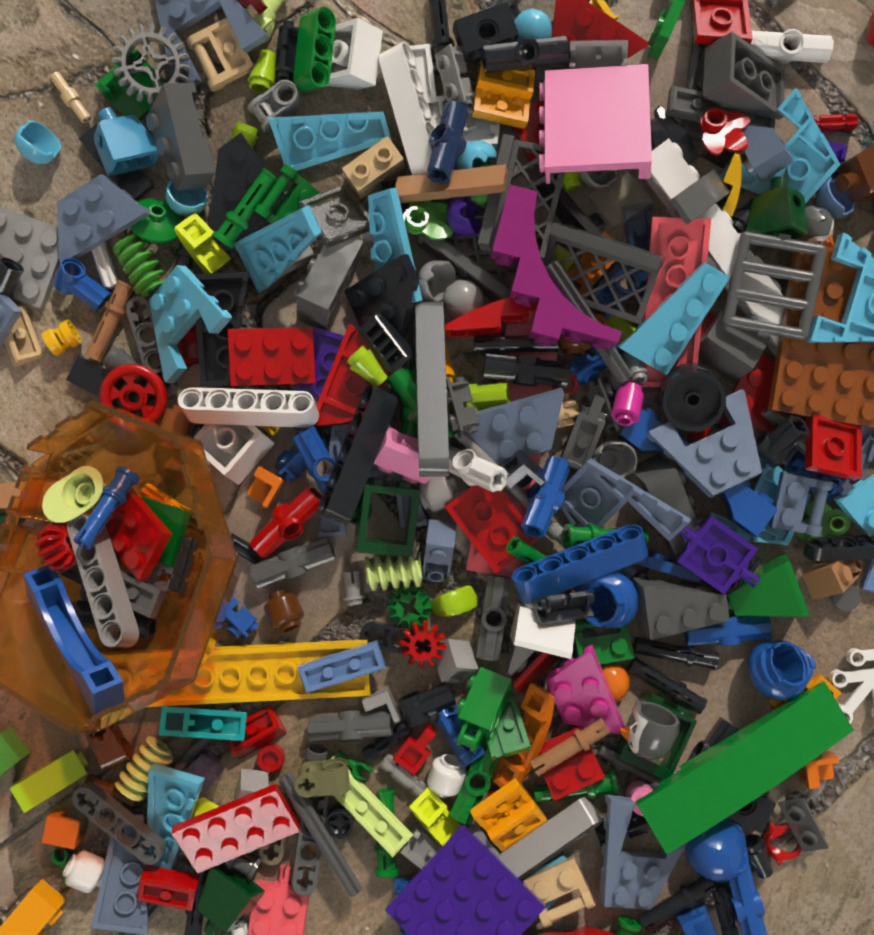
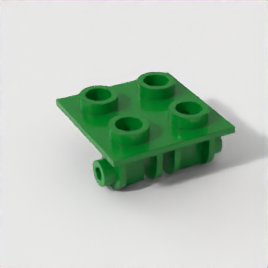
[94,48,167,120]

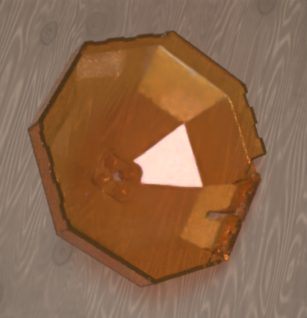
[0,401,242,734]

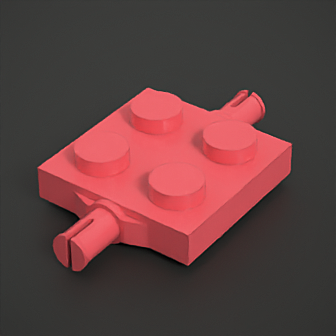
[248,864,310,935]

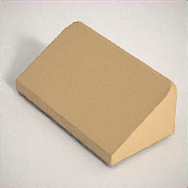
[4,305,43,367]

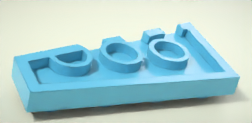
[234,205,322,294]
[618,262,730,375]
[833,470,874,537]

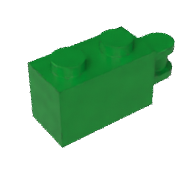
[456,667,512,753]

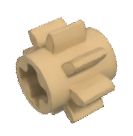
[556,393,579,428]

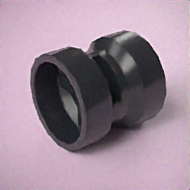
[325,803,354,839]

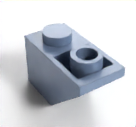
[740,125,794,181]
[422,519,457,583]

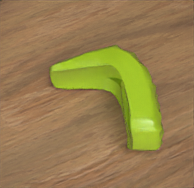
[431,585,478,617]

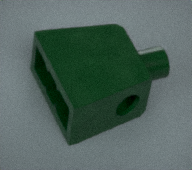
[746,176,808,249]
[198,863,265,935]

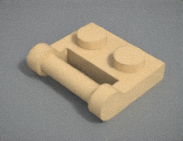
[186,17,254,92]
[524,856,596,928]

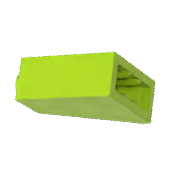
[10,749,89,813]

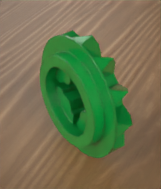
[387,585,431,629]

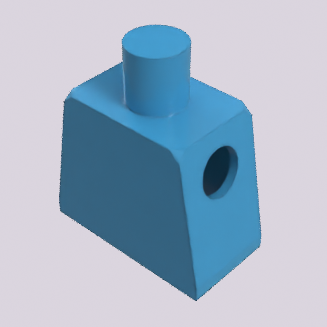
[94,107,160,177]

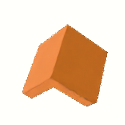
[247,466,287,509]
[799,750,839,789]
[42,807,84,849]

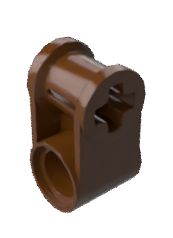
[85,714,133,771]

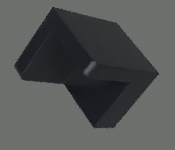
[500,449,546,488]

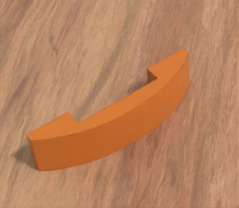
[491,682,554,788]

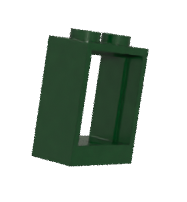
[353,478,420,557]
[614,692,697,779]

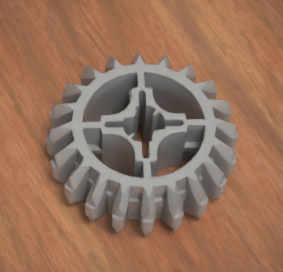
[112,24,191,105]

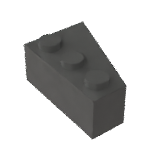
[146,83,216,191]
[294,228,363,330]
[631,454,703,555]
[631,577,730,640]

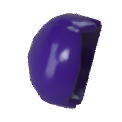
[447,196,482,236]

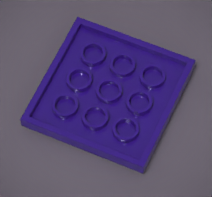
[385,823,546,935]

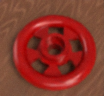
[99,364,167,430]

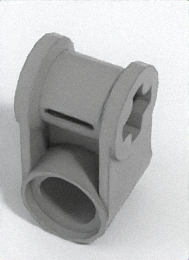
[247,80,302,133]

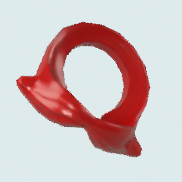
[763,822,802,866]

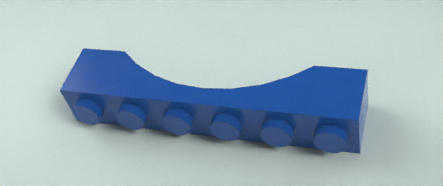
[618,408,778,537]
[23,565,125,718]

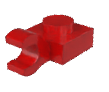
[392,723,437,775]

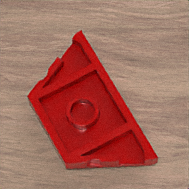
[552,0,650,61]
[313,324,390,426]

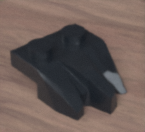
[650,106,700,165]

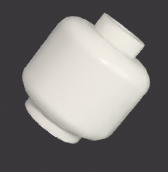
[427,754,466,798]
[62,850,105,893]

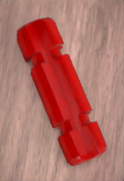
[813,114,858,132]

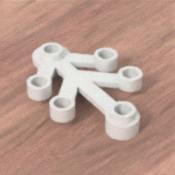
[829,648,874,724]

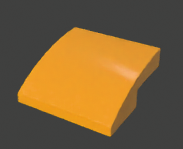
[471,59,535,129]
[470,778,548,852]

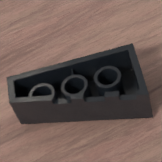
[194,272,251,389]

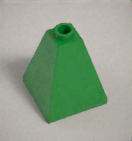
[727,552,809,617]

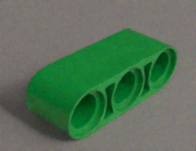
[293,6,336,93]

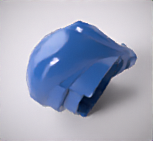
[574,570,639,628]
[748,640,816,701]
[685,819,749,882]

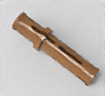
[85,280,134,362]
[530,718,611,777]

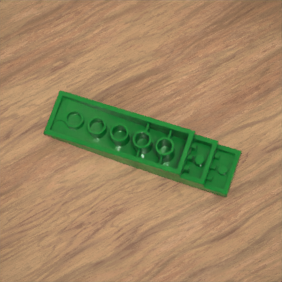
[635,681,854,854]

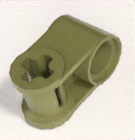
[294,758,351,798]

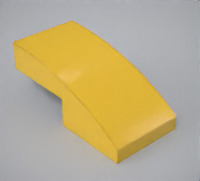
[722,152,742,216]

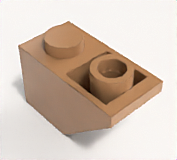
[802,560,863,600]

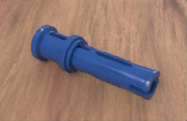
[73,466,140,550]

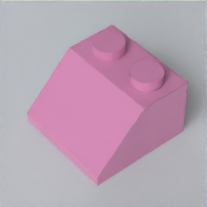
[374,427,431,484]

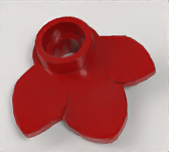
[699,108,751,156]

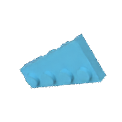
[268,111,392,171]
[368,188,422,303]
[147,763,205,869]

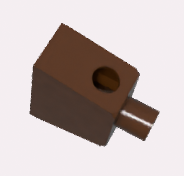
[835,144,874,203]

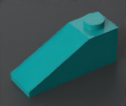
[158,706,247,741]

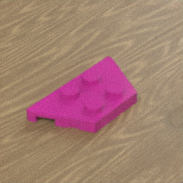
[546,645,625,734]

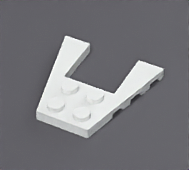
[410,37,500,148]

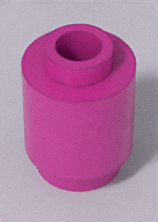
[611,382,644,426]

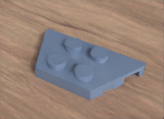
[57,174,151,263]
[465,388,564,464]

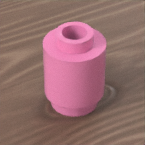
[626,780,653,816]

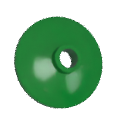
[130,198,184,243]

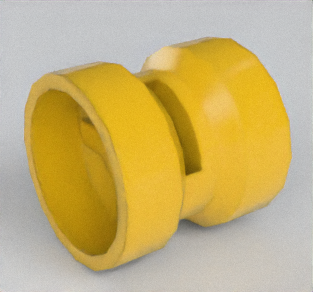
[42,319,82,357]

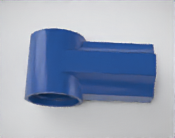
[53,258,111,312]

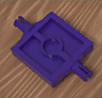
[676,515,761,594]

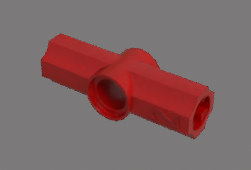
[249,485,322,559]

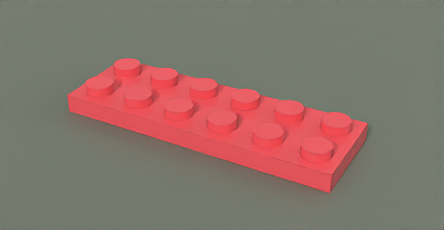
[640,217,711,387]

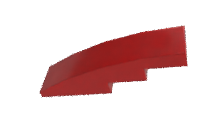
[445,298,537,339]

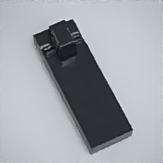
[536,174,606,235]

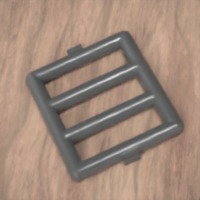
[722,231,827,340]

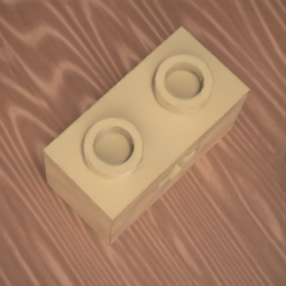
[342,136,405,199]

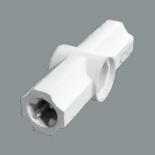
[750,29,834,64]
[449,445,508,492]

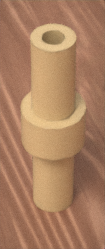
[50,72,91,123]

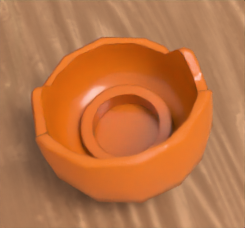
[601,662,630,703]

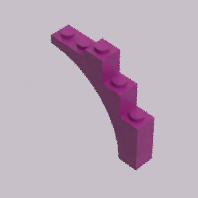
[491,185,622,350]

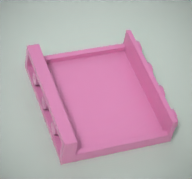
[539,64,652,184]

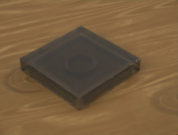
[298,184,370,248]

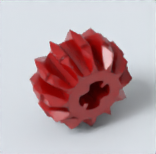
[35,523,77,572]
[399,620,447,669]

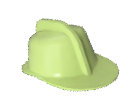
[42,466,107,523]

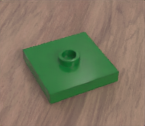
[141,496,191,567]

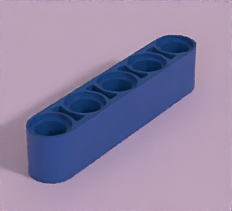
[512,525,648,604]

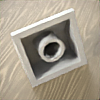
[327,18,383,90]
[189,405,275,485]
[510,603,576,659]

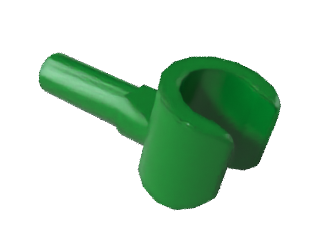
[336,750,373,781]
[51,848,73,886]

